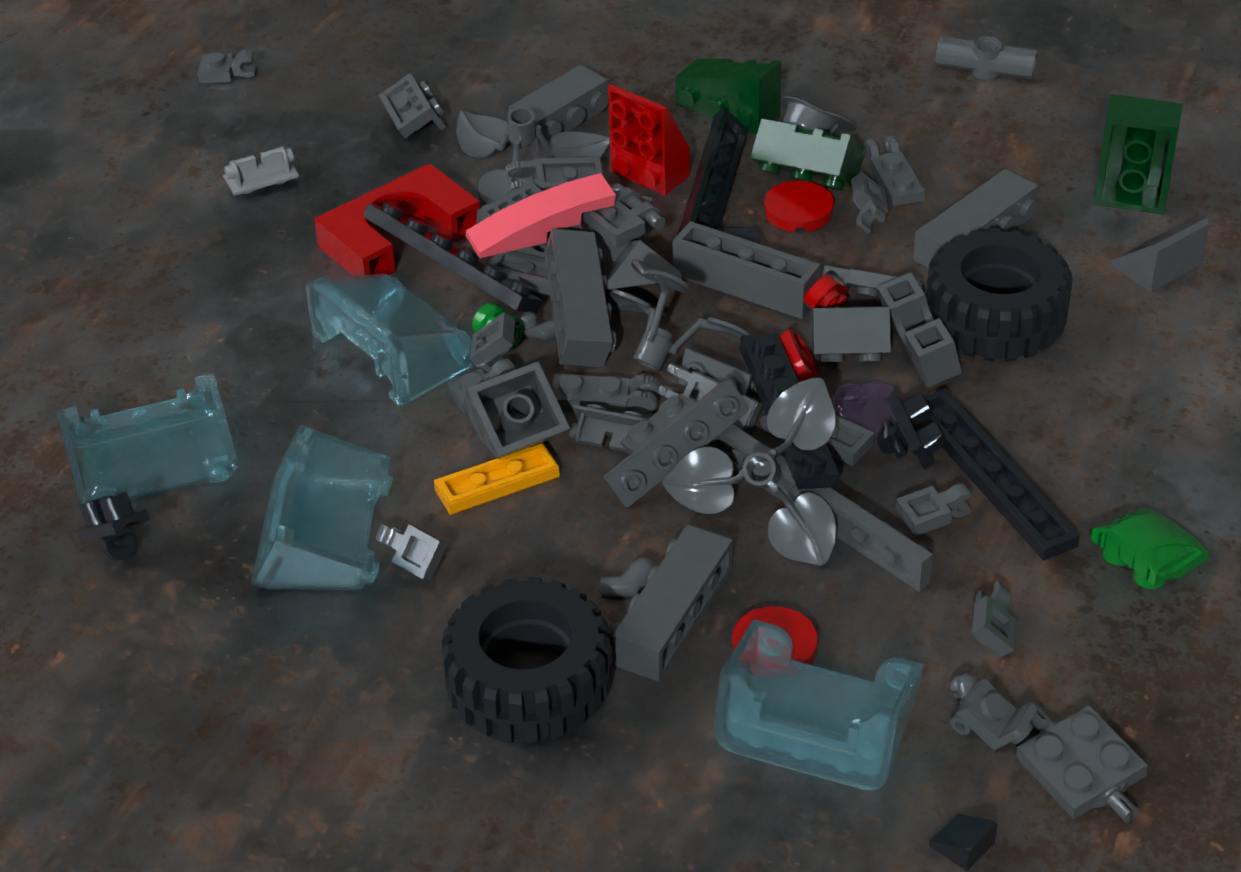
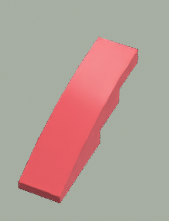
[466,173,616,258]

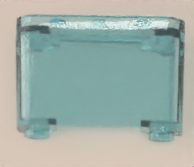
[305,274,472,407]
[56,373,238,505]
[251,425,393,591]
[714,619,924,791]

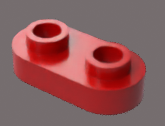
[803,274,848,309]
[779,327,822,382]

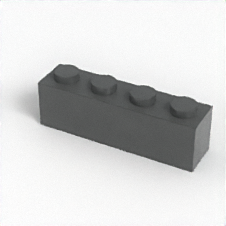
[913,169,1039,268]
[673,221,820,319]
[544,229,616,368]
[609,524,733,682]

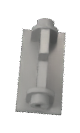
[223,146,299,196]

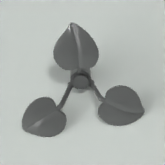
[456,107,610,204]
[609,259,751,371]
[662,378,837,566]

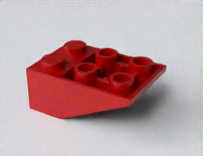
[608,84,690,196]

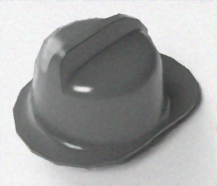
[780,96,857,135]

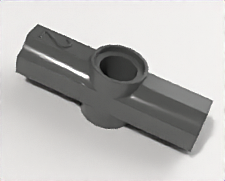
[935,36,1038,80]

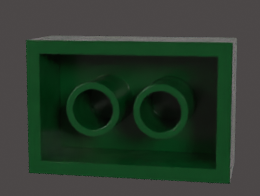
[1093,94,1183,215]

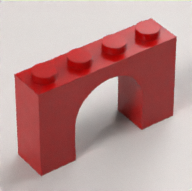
[314,163,480,287]

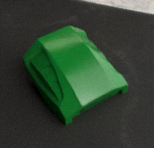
[1091,507,1209,589]

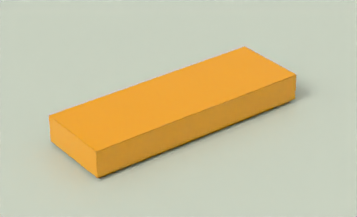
[434,443,560,515]

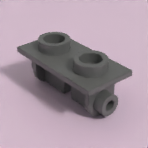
[678,347,757,396]
[569,404,648,452]

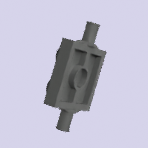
[1016,705,1148,823]

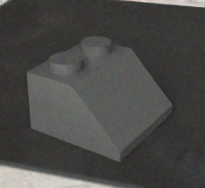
[808,307,891,363]
[464,361,570,459]

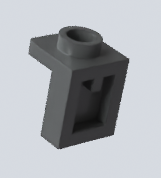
[470,312,515,373]
[956,678,1038,750]

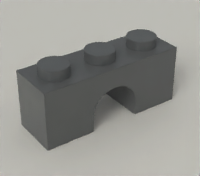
[877,272,962,388]

